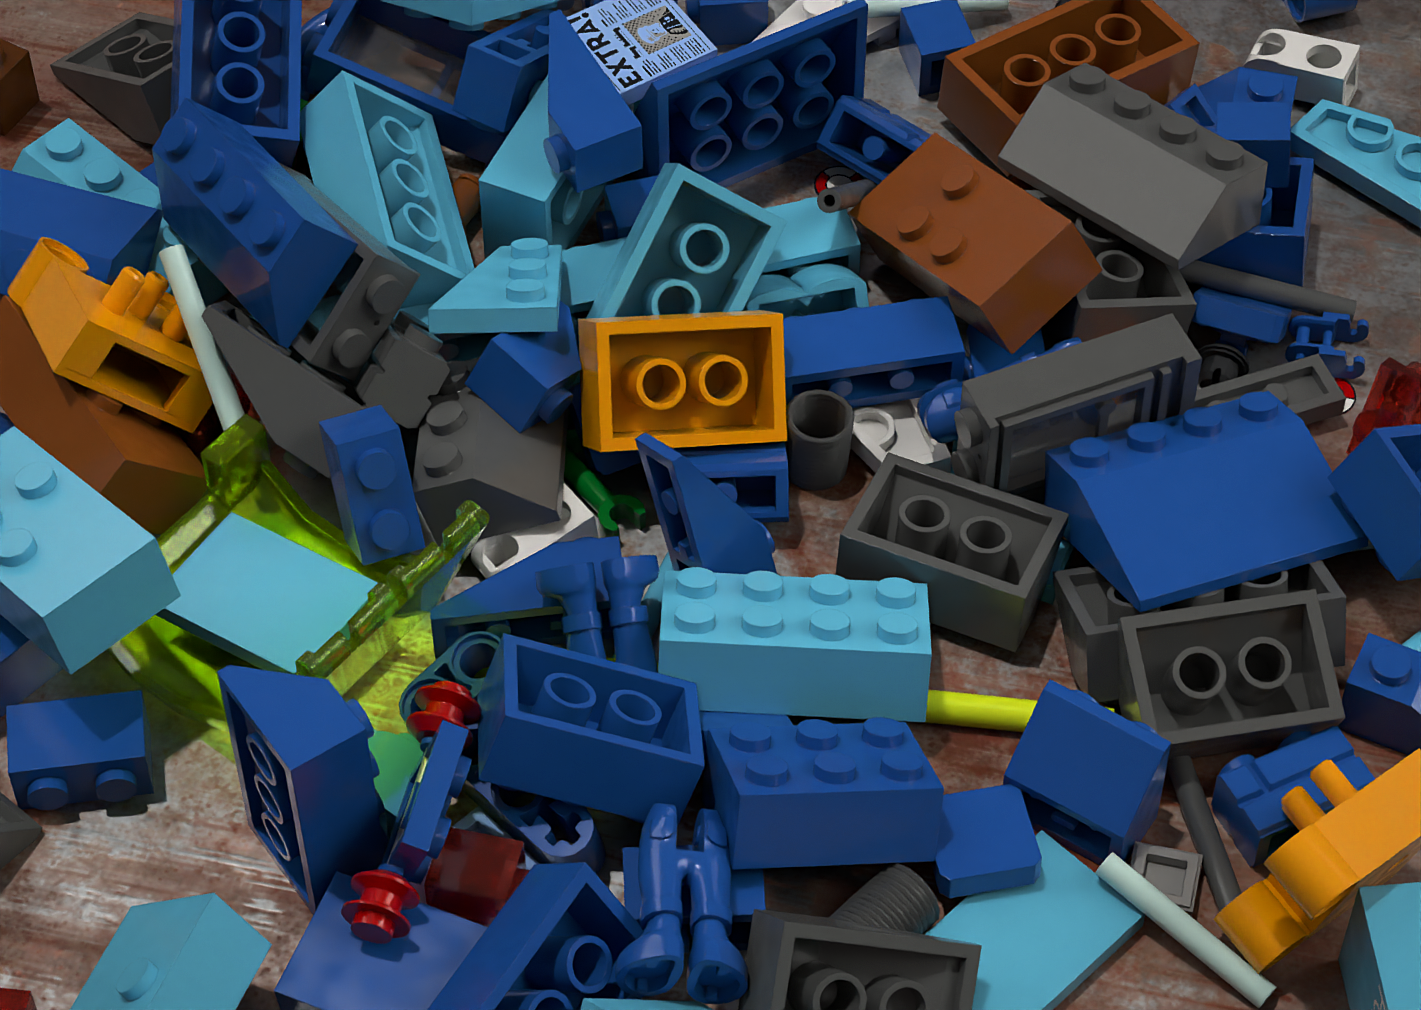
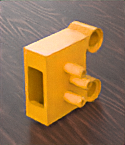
[7,237,213,434]
[1213,748,1421,974]

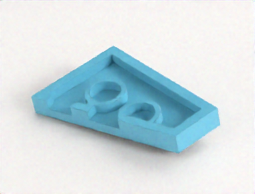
[1290,99,1421,228]
[428,238,562,334]

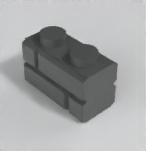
[347,310,450,429]

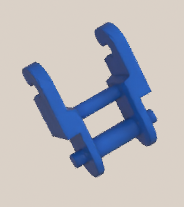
[1285,311,1369,379]

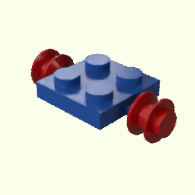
[341,681,482,944]

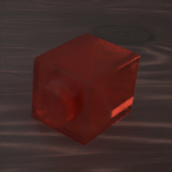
[424,827,530,927]

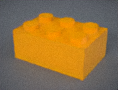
[578,310,787,452]

